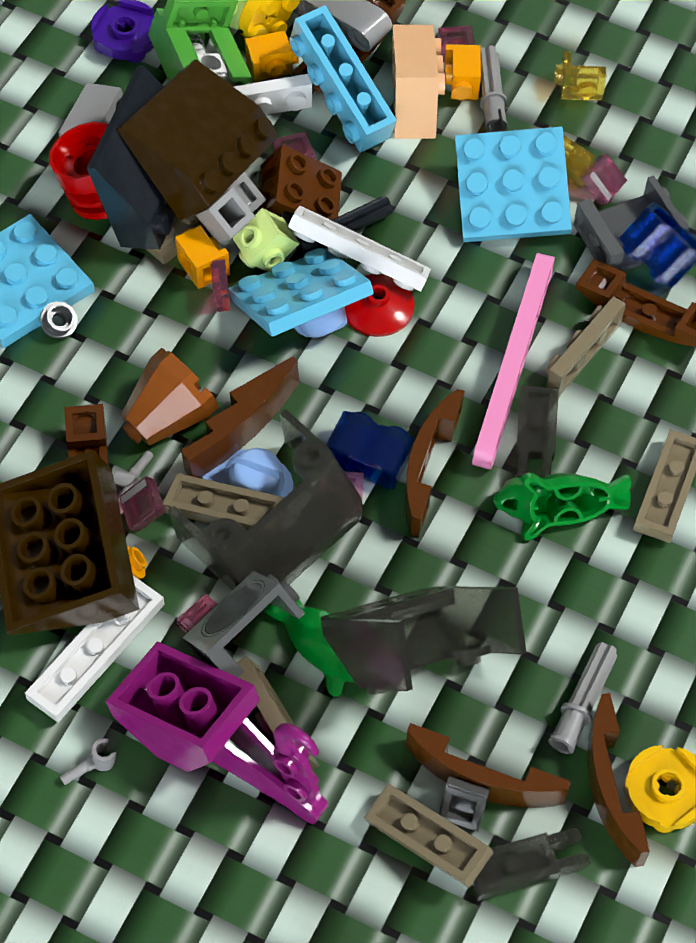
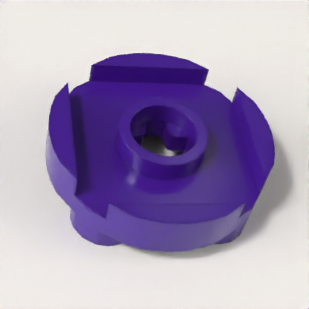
[91,0,154,63]

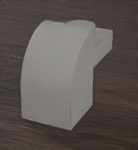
[195,172,266,243]

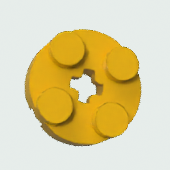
[238,0,300,38]
[623,745,696,833]

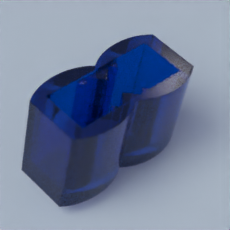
[619,202,696,288]
[324,411,415,489]

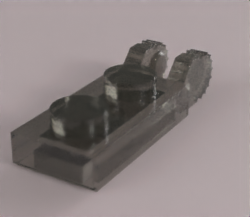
[515,386,559,478]
[472,828,591,901]

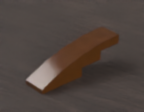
[181,356,300,478]

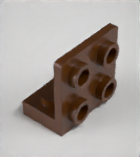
[255,144,342,220]

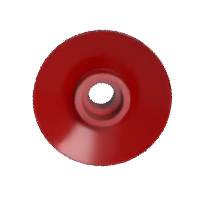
[345,274,414,337]

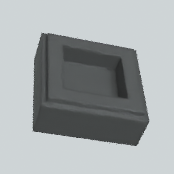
[439,776,490,831]

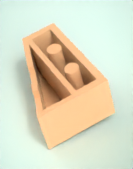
[392,25,445,139]

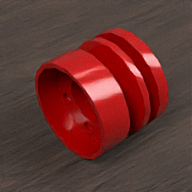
[49,122,108,220]

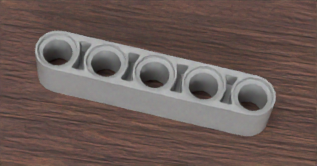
[293,0,393,52]

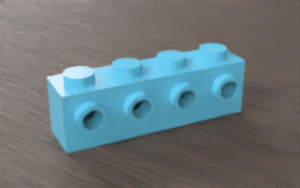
[290,5,397,153]

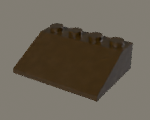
[116,59,279,221]
[0,450,140,635]

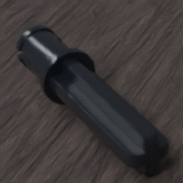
[295,197,393,257]

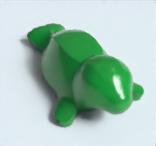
[493,473,631,541]
[264,599,386,698]

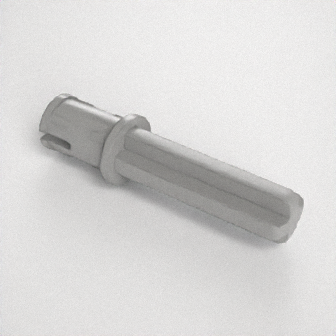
[480,45,508,133]
[548,642,617,754]

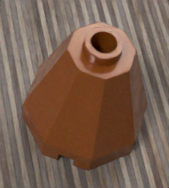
[120,348,219,445]

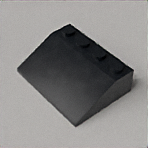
[87,66,176,250]

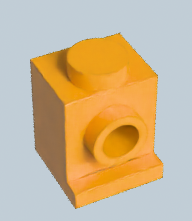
[245,31,299,83]
[444,44,481,100]
[175,225,230,289]

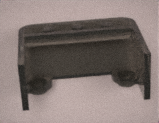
[168,409,363,590]
[320,586,526,695]

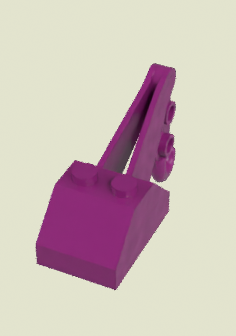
[106,641,328,824]

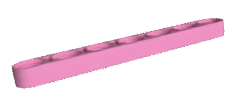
[472,253,555,470]

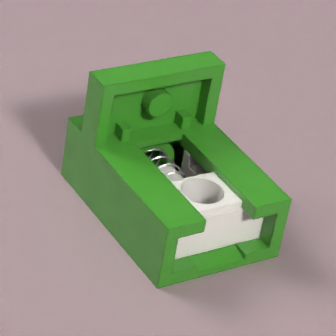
[148,0,252,86]

